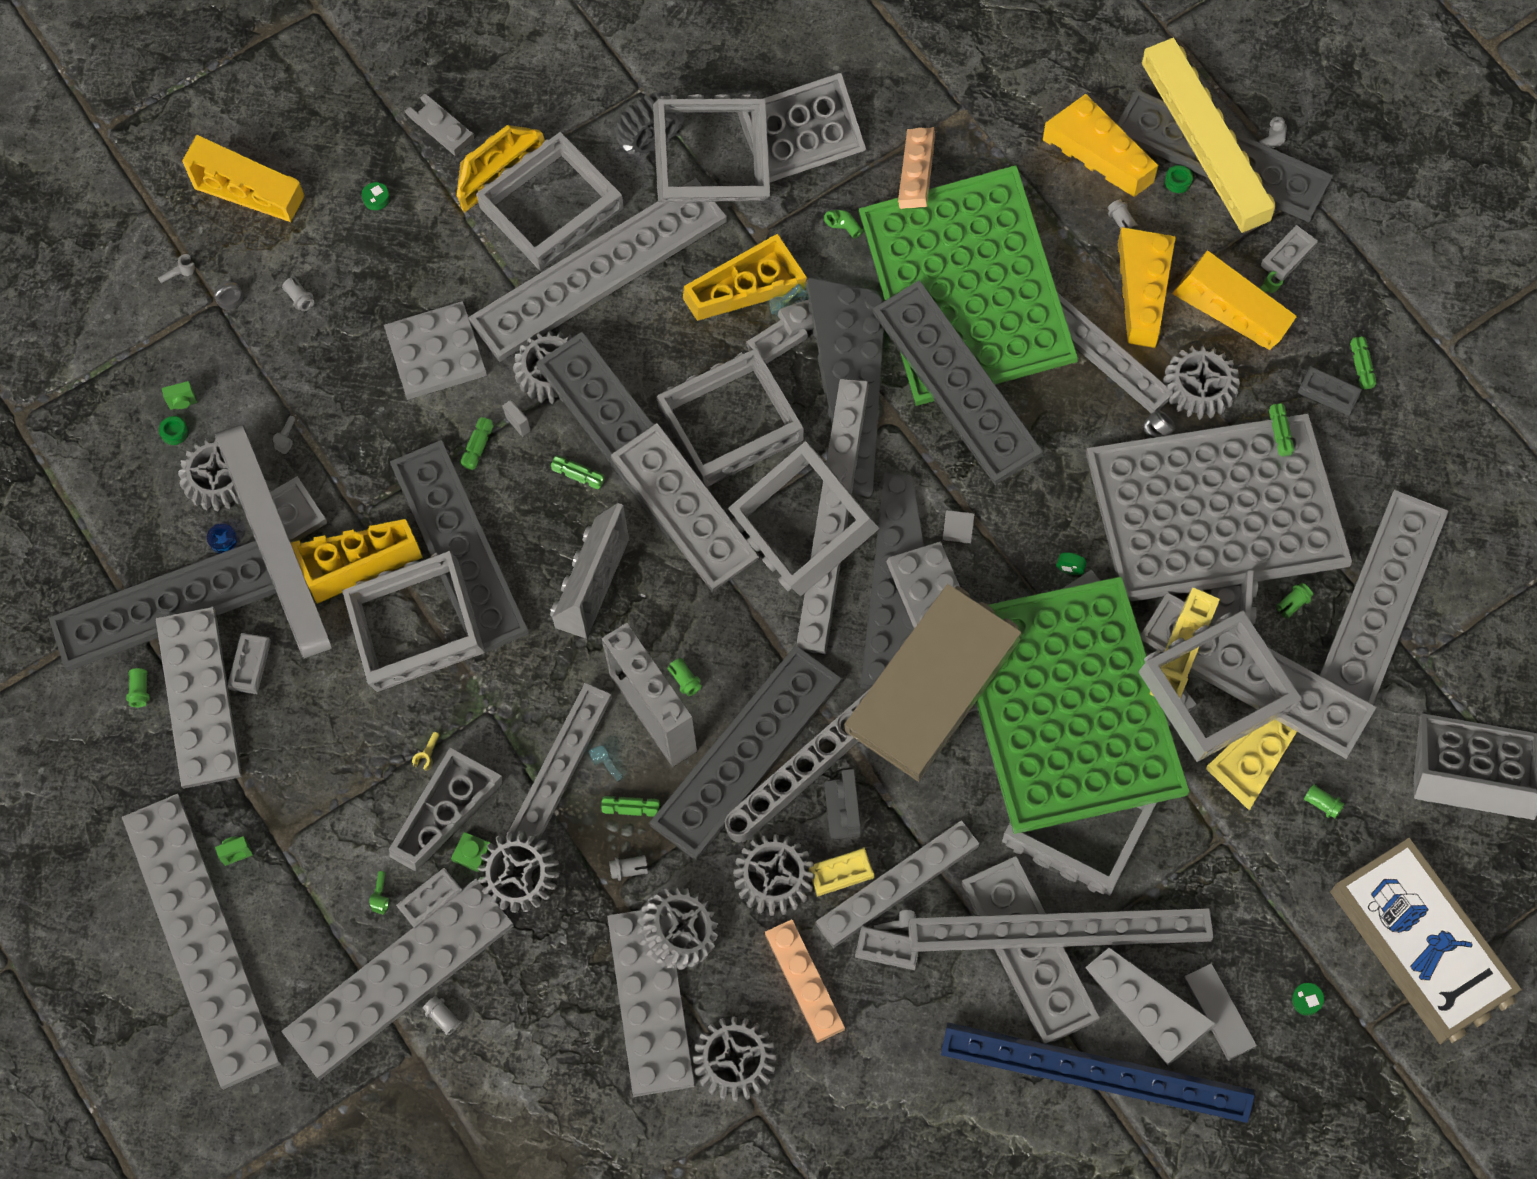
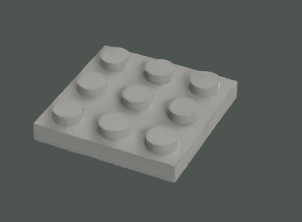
[384,301,487,400]

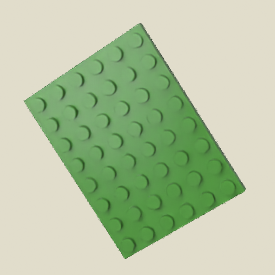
[859,165,1078,406]
[976,577,1189,834]

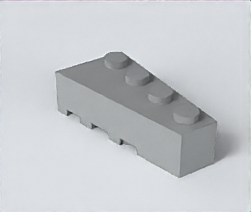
[389,748,502,871]
[1085,948,1216,1067]

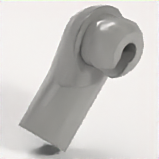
[1258,117,1287,149]

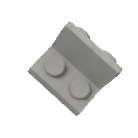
[1210,569,1258,625]

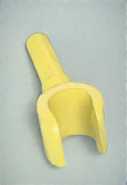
[412,732,440,771]

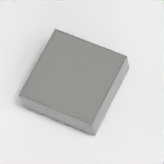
[503,400,530,437]
[943,510,974,543]

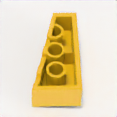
[1043,94,1158,197]
[182,135,304,222]
[1118,227,1176,348]
[683,234,807,321]
[1172,250,1297,350]
[290,519,423,604]

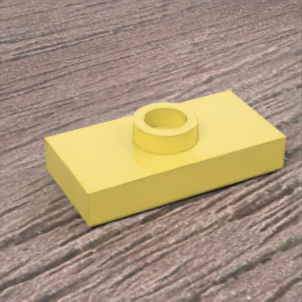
[808,848,874,897]

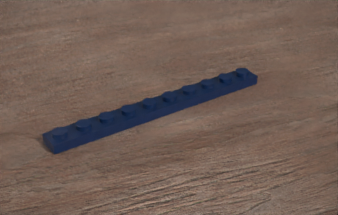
[941,1022,1255,1123]

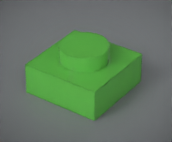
[162,381,197,410]
[451,832,490,873]
[215,836,253,866]

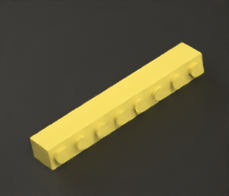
[1142,38,1275,233]

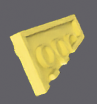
[1206,720,1297,810]

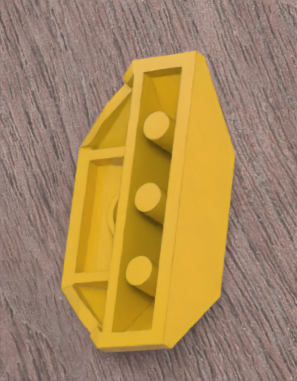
[456,125,545,212]

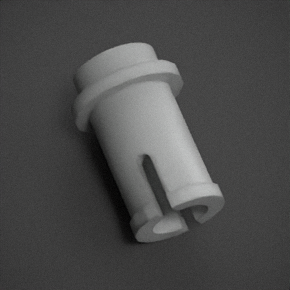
[1107,199,1139,230]
[282,277,314,311]
[609,855,648,881]
[423,996,462,1036]

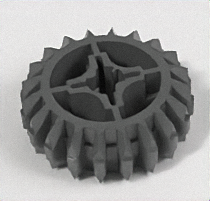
[614,91,685,156]

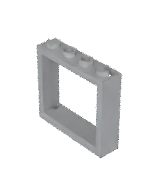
[653,94,770,202]
[476,132,624,271]
[657,348,804,487]
[728,441,880,596]
[342,551,485,692]
[1139,611,1302,762]
[602,623,697,767]
[1002,803,1157,896]

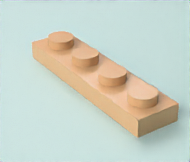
[898,127,935,209]
[765,919,845,1043]

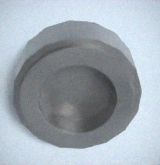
[214,281,243,310]
[1143,410,1176,438]

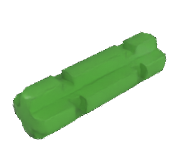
[1350,336,1376,390]
[1269,403,1295,457]
[461,417,493,470]
[551,455,605,489]
[601,796,660,817]

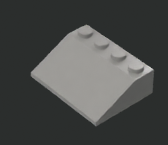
[737,73,866,183]
[550,503,629,639]
[1413,713,1537,820]

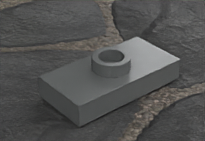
[1297,366,1362,416]

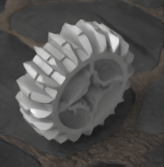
[513,330,572,404]
[1163,345,1240,420]
[178,438,240,511]
[478,831,559,913]
[733,834,815,916]
[637,887,718,970]
[693,1017,777,1102]

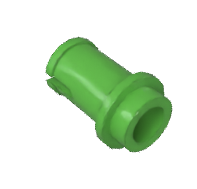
[1276,583,1313,619]
[667,658,702,696]
[126,668,150,708]
[1304,784,1345,819]

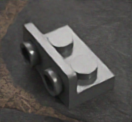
[824,769,860,840]

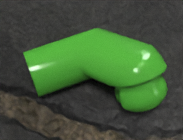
[824,210,863,239]

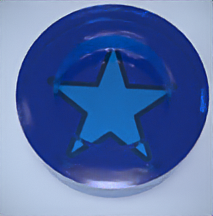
[207,523,237,553]

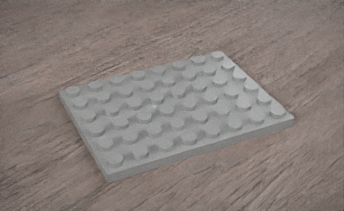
[1086,414,1352,602]

